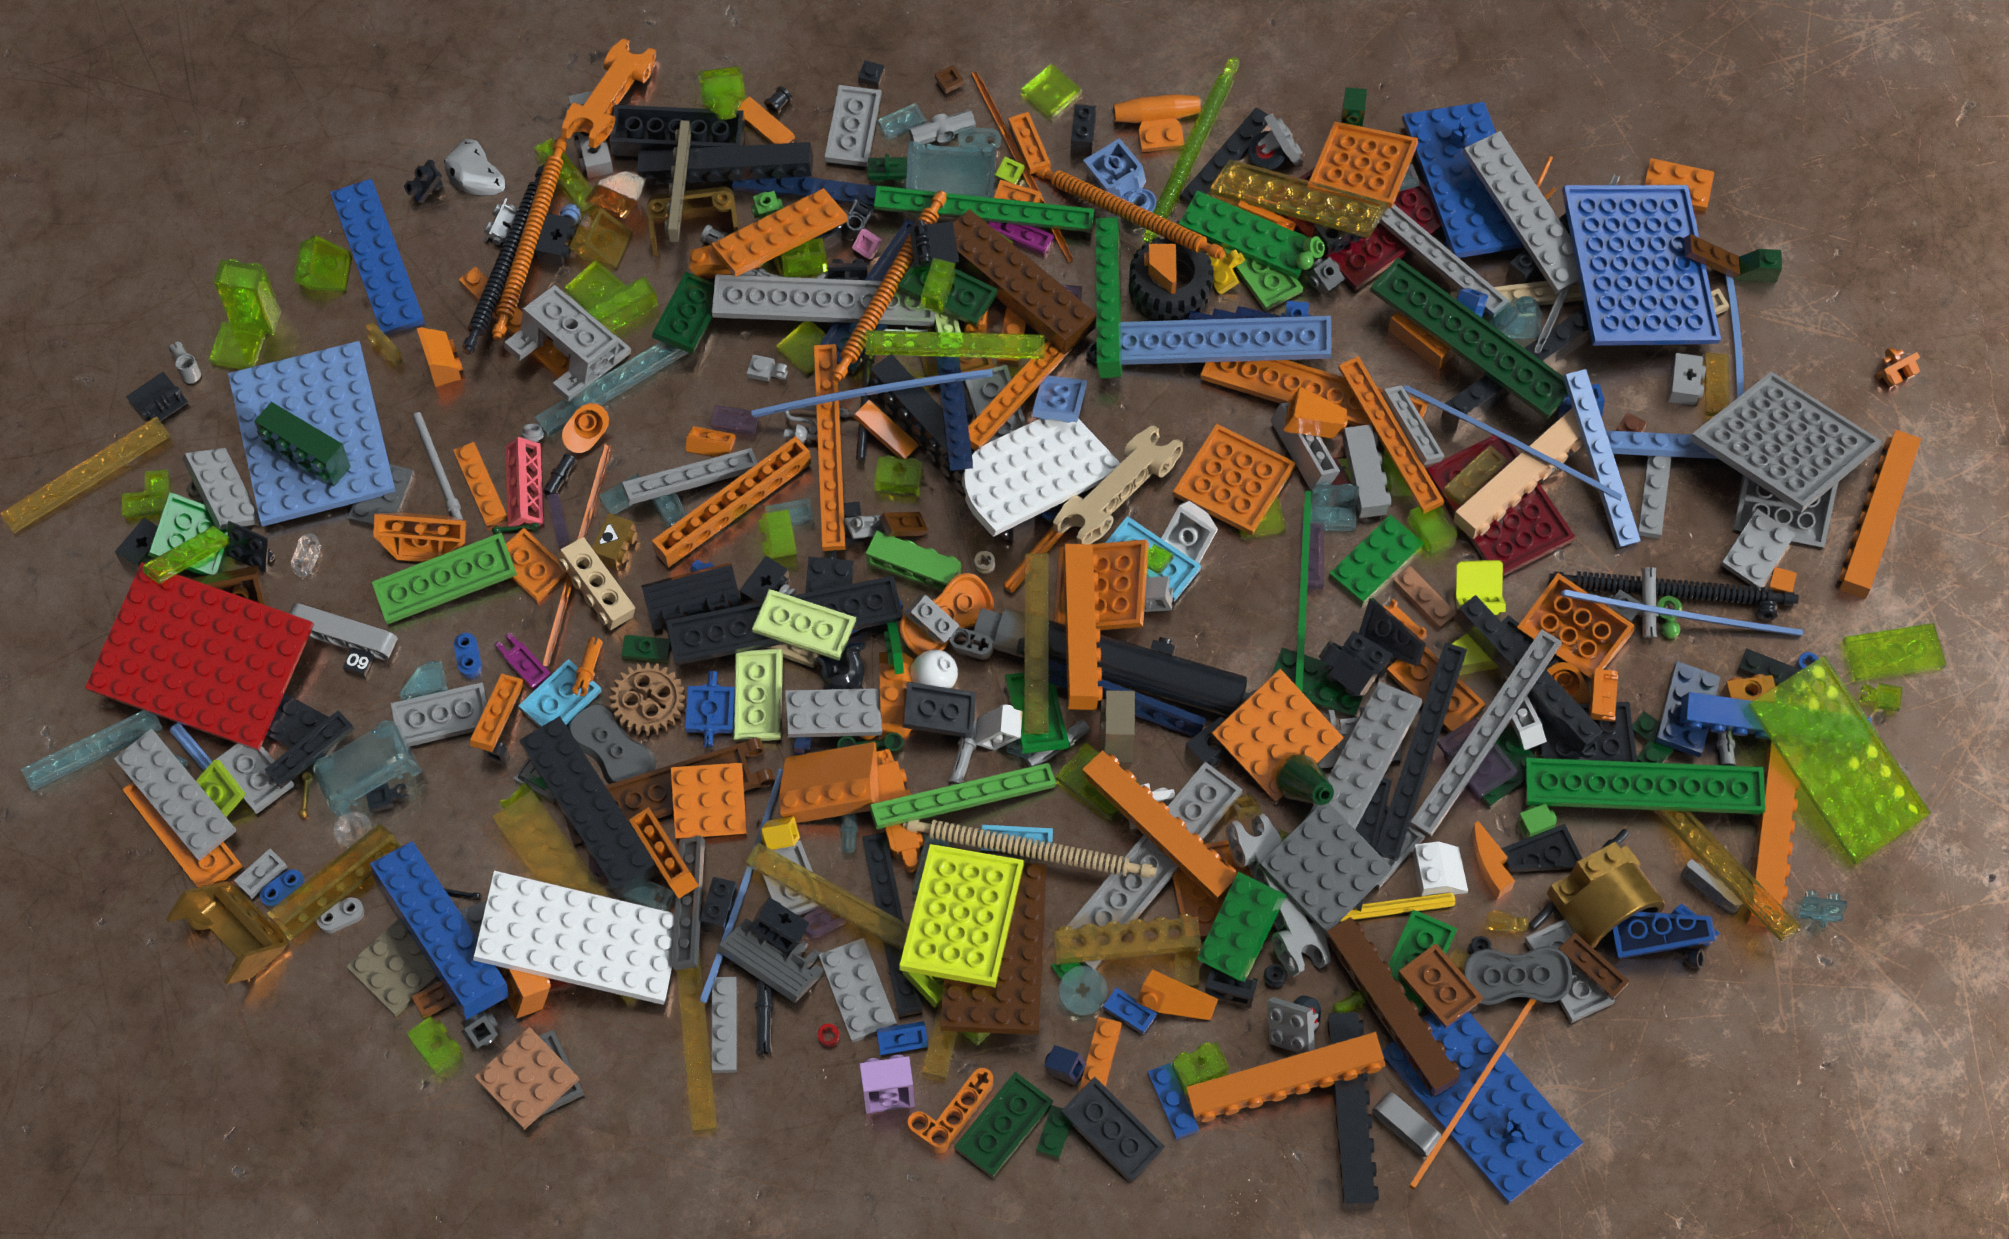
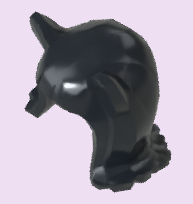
[813,642,866,690]

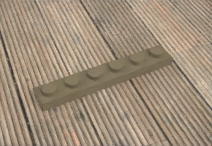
[665,121,691,242]

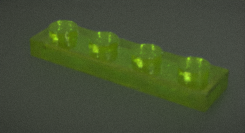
[534,137,600,212]
[143,526,229,584]

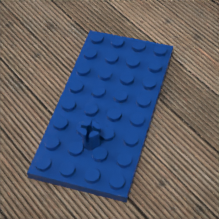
[1402,102,1524,258]
[1382,1012,1583,1204]

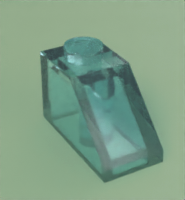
[400,661,449,700]

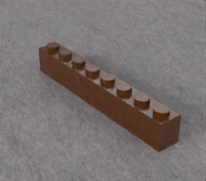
[1326,917,1460,1097]

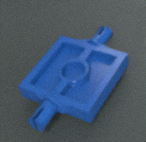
[685,671,735,748]

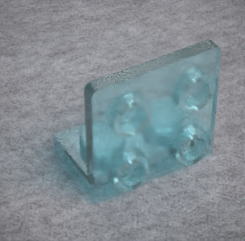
[1310,483,1359,531]

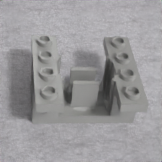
[504,285,631,401]

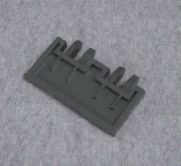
[717,918,824,1003]

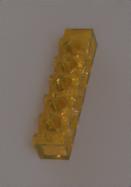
[1053,914,1201,965]

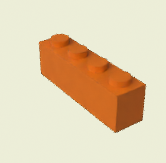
[629,807,699,899]

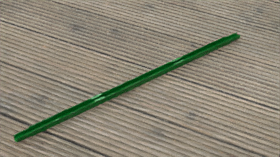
[1295,491,1311,692]

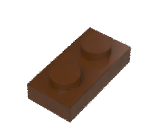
[879,512,928,537]

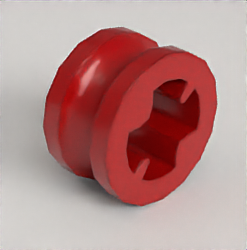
[817,1023,840,1047]

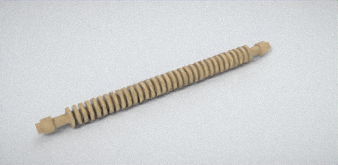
[903,819,1157,879]

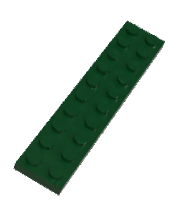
[1370,258,1568,419]

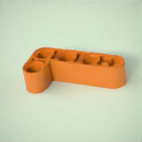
[908,1068,993,1154]

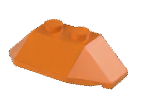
[373,512,466,562]
[879,652,915,739]

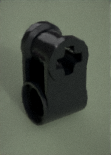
[841,196,874,240]

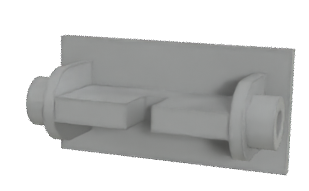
[484,198,517,245]
[844,514,885,539]

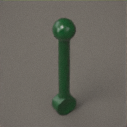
[492,523,539,534]

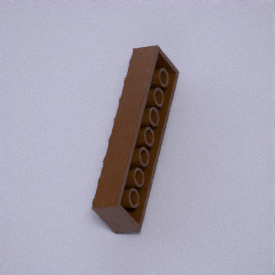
[953,209,1096,355]

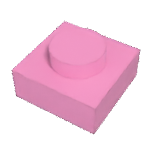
[852,229,882,259]

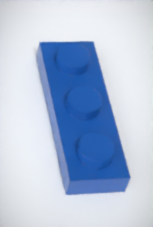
[1147,1063,1199,1140]

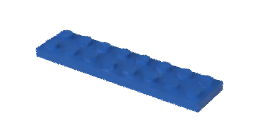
[330,178,425,337]

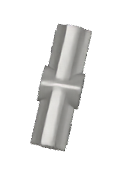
[909,110,976,147]

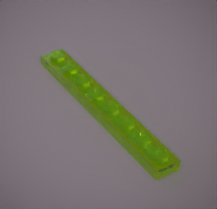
[865,330,1045,359]

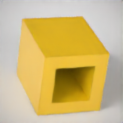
[760,816,800,851]

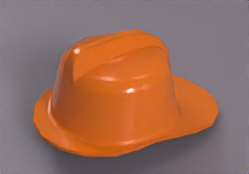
[562,403,609,453]
[1547,662,1590,704]

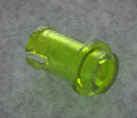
[1333,991,1365,1013]

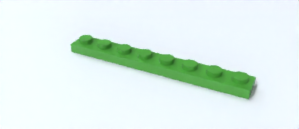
[869,763,1056,829]

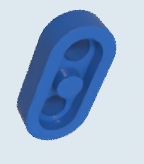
[454,633,482,678]
[260,869,305,909]

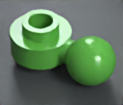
[1296,236,1325,270]
[1657,596,1682,639]

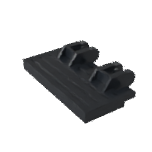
[641,562,742,639]

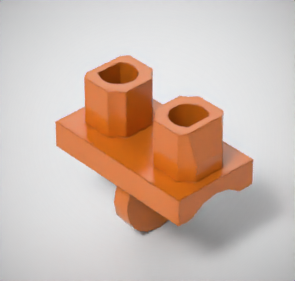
[1875,347,1920,387]

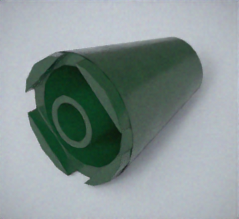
[1276,754,1334,805]

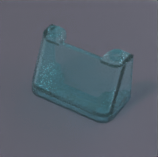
[906,142,997,198]
[313,720,423,820]

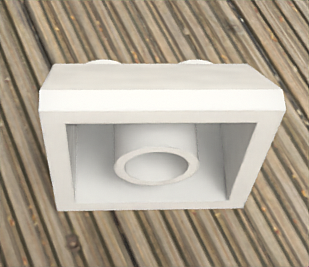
[1412,842,1468,897]

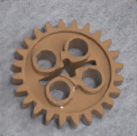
[609,663,686,736]

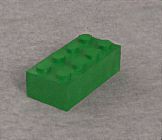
[1196,872,1286,982]

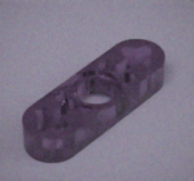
[547,493,570,551]

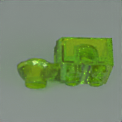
[698,66,746,119]

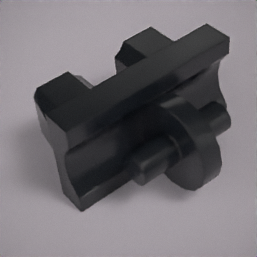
[404,160,443,203]
[827,259,868,280]

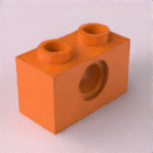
[1722,674,1779,704]

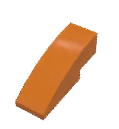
[1472,821,1515,899]

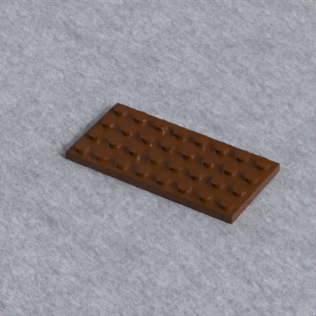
[941,863,1046,1035]

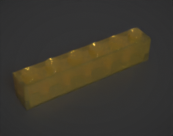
[266,823,401,941]

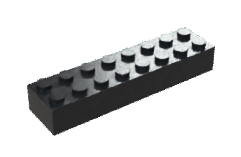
[519,716,659,898]

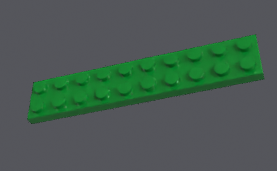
[1525,758,1766,814]

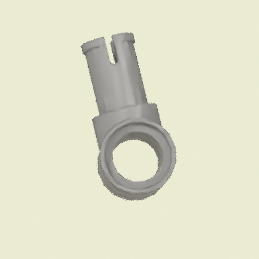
[169,341,201,383]

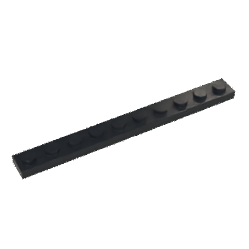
[1375,642,1467,861]

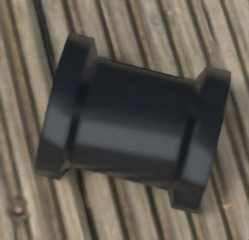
[764,86,792,115]

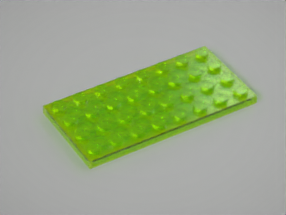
[1748,655,1931,864]

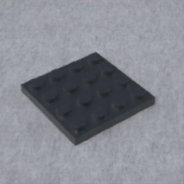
[1535,702,1637,762]

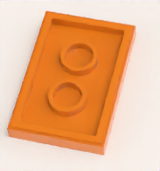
[506,528,568,603]

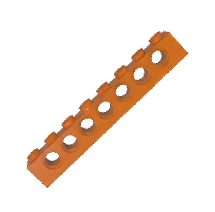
[652,436,811,568]

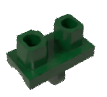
[868,154,907,182]

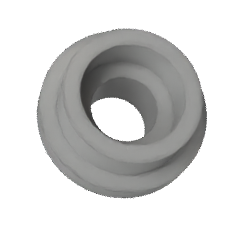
[521,424,544,442]

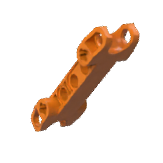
[561,39,656,148]

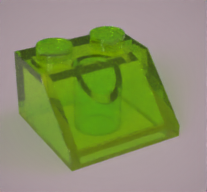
[294,235,351,292]

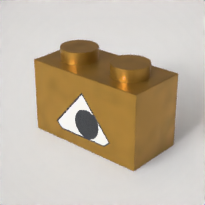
[592,513,637,570]

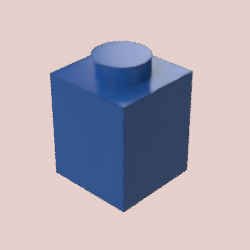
[1457,288,1488,318]

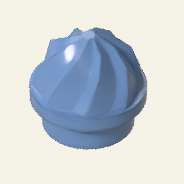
[560,204,581,226]

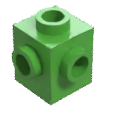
[751,191,783,220]

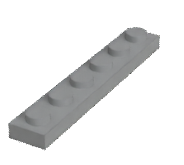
[622,448,758,505]

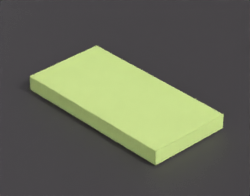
[752,589,856,661]
[734,649,783,742]

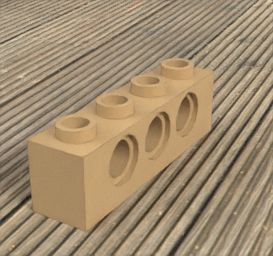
[558,537,635,630]

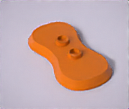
[900,573,994,656]

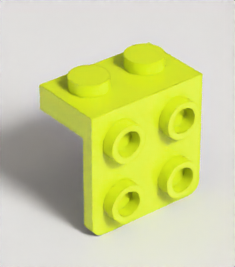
[1456,560,1506,615]

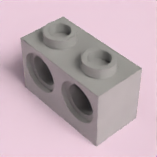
[904,595,959,644]

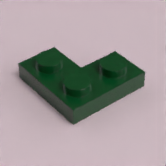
[1633,711,1674,763]

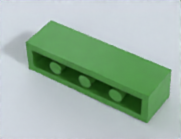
[866,531,961,592]

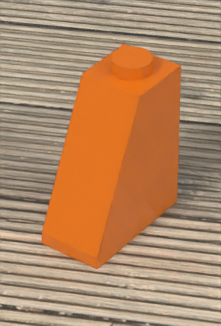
[1283,386,1348,439]

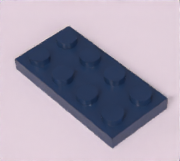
[1655,661,1721,757]

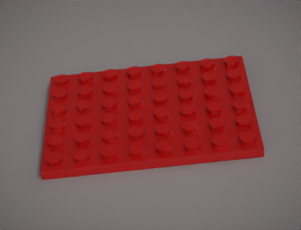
[85,562,314,751]

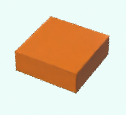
[1769,567,1797,593]

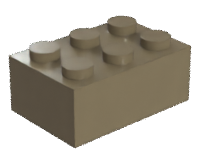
[1099,690,1135,762]

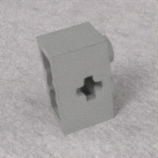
[1669,353,1706,406]

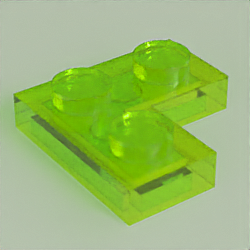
[122,469,169,518]

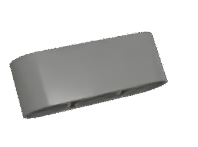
[1372,1091,1442,1157]

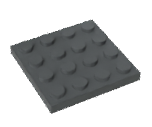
[1258,803,1393,935]

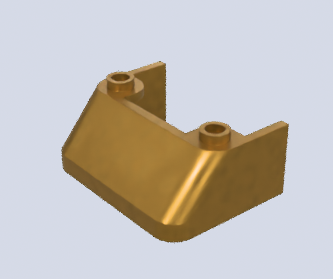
[647,186,738,256]
[166,882,288,984]

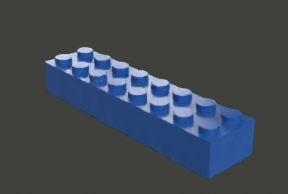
[370,841,509,1020]

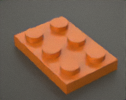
[1644,158,1714,212]

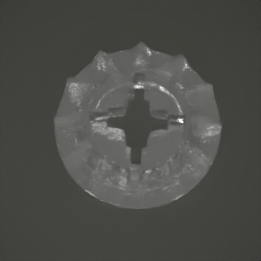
[334,812,372,849]

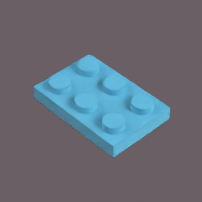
[518,659,602,728]

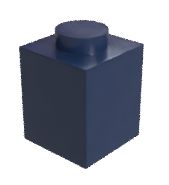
[1044,1045,1087,1085]

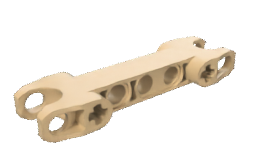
[1053,426,1183,544]

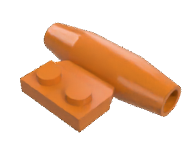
[1113,94,1201,152]

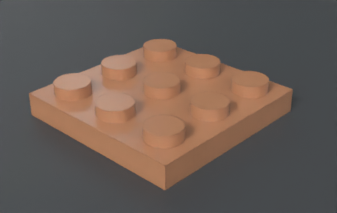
[474,1027,579,1130]

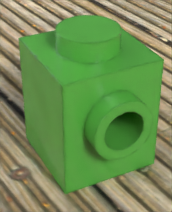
[1517,804,1557,839]

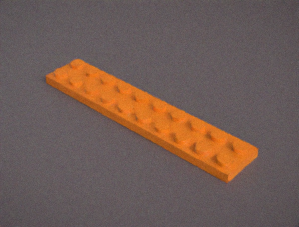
[1201,360,1428,432]

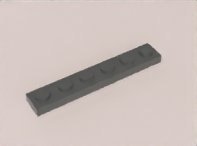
[672,836,705,970]

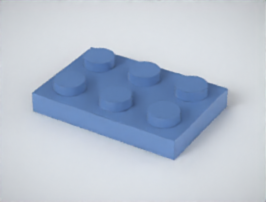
[1032,375,1087,423]

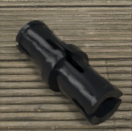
[542,453,577,498]

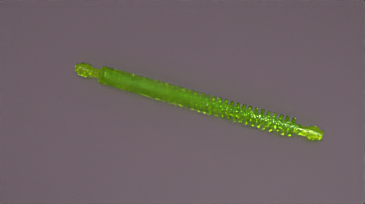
[1144,57,1240,243]

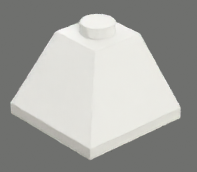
[1161,501,1218,563]

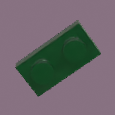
[1036,1105,1072,1160]

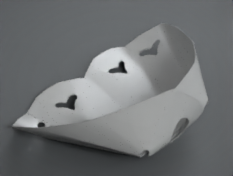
[444,139,505,196]

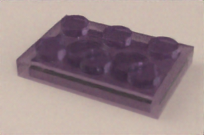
[1437,717,1518,799]

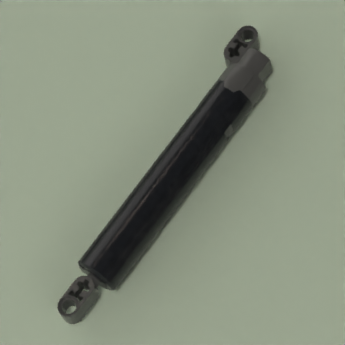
[949,608,1256,717]

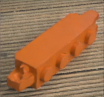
[876,749,924,874]

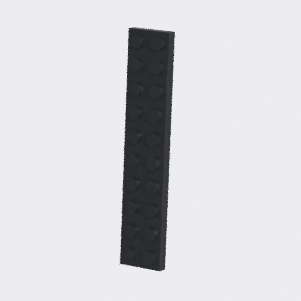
[666,576,903,666]

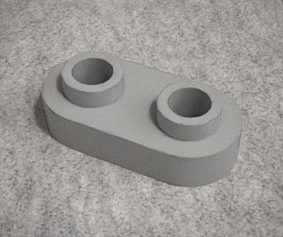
[317,898,365,933]

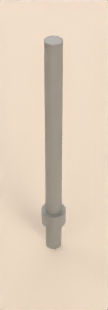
[413,412,463,519]

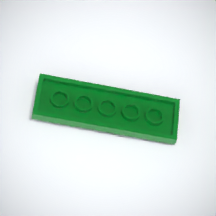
[1179,190,1309,279]

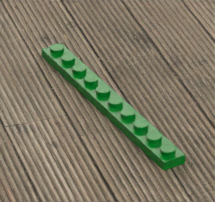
[874,186,1094,232]

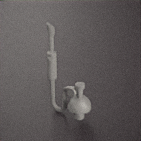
[784,406,856,444]

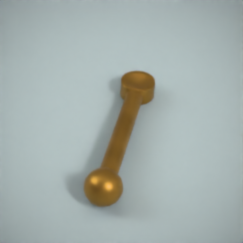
[298,772,312,818]

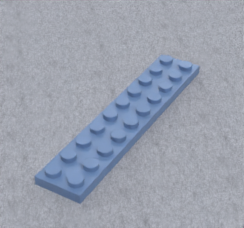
[1122,316,1331,365]

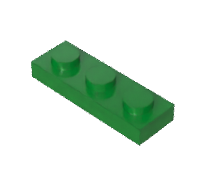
[884,622,904,674]

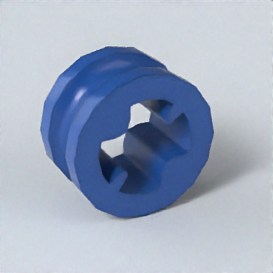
[1796,652,1819,674]

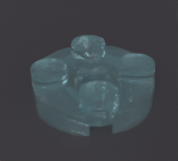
[1058,966,1108,1015]

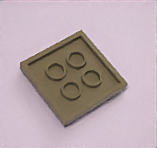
[346,918,438,1017]

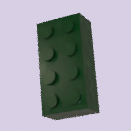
[254,401,351,487]

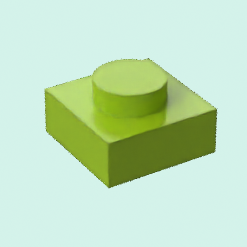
[995,156,1025,184]

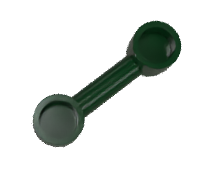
[837,732,903,752]

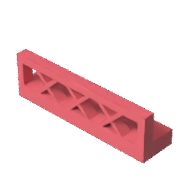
[505,437,543,526]

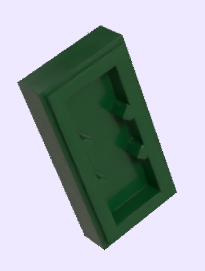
[621,635,671,663]

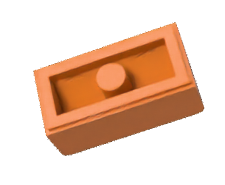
[686,426,736,457]

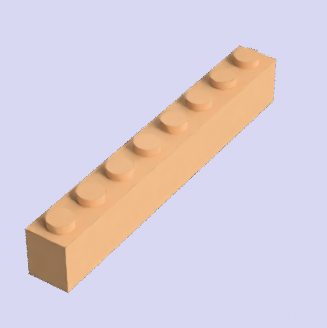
[1453,408,1583,539]

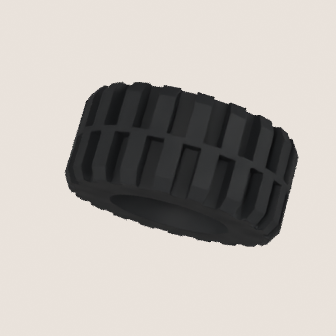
[1128,237,1214,321]

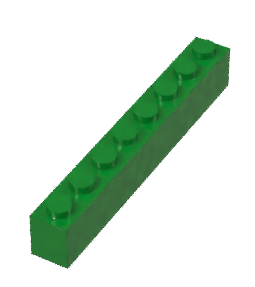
[1096,217,1122,378]

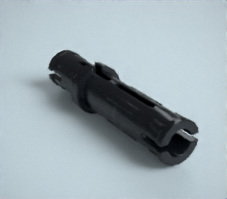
[754,980,774,1055]

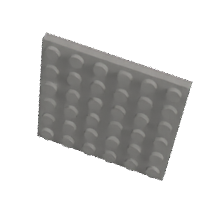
[1690,371,1882,512]

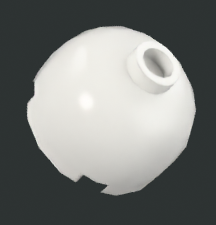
[910,649,958,688]

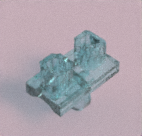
[1799,890,1847,928]

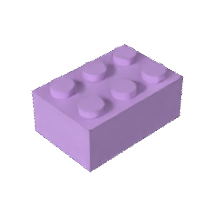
[860,1055,915,1114]

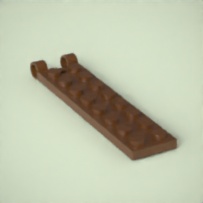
[564,738,775,845]

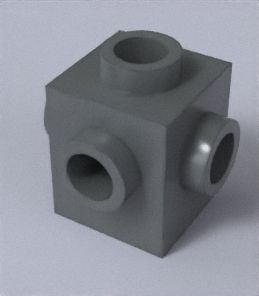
[1306,257,1345,294]
[461,1011,498,1048]

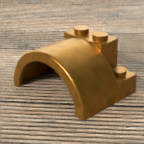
[1546,842,1665,948]

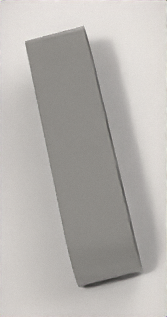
[289,603,398,660]

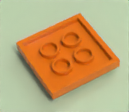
[671,763,747,839]

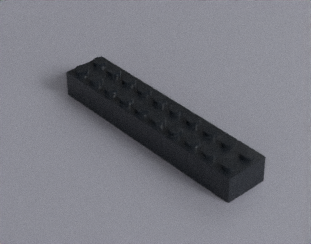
[870,354,1035,545]

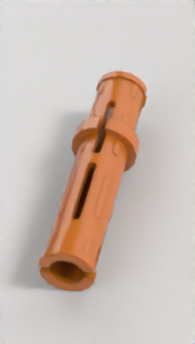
[572,637,603,696]

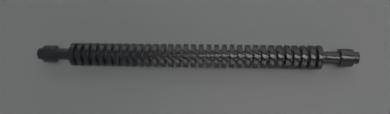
[462,165,544,355]
[1548,571,1799,606]

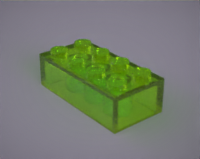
[213,259,281,334]

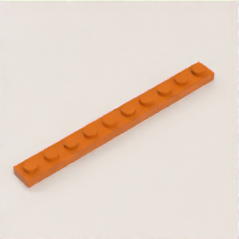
[814,344,846,551]

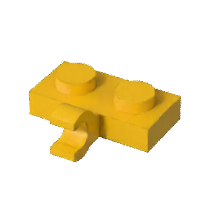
[1205,249,1245,295]

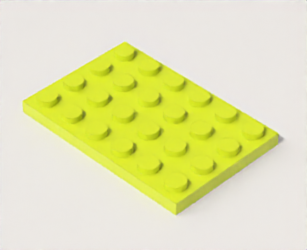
[900,844,1024,987]

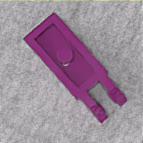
[494,633,551,691]

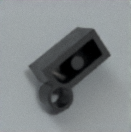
[1319,641,1380,696]

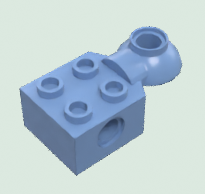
[1083,138,1156,213]

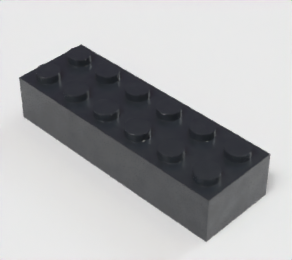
[610,105,745,157]

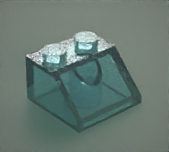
[1490,296,1542,339]

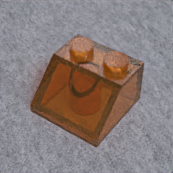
[585,171,645,219]

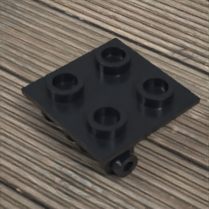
[909,220,959,268]
[126,372,189,428]
[227,521,275,573]

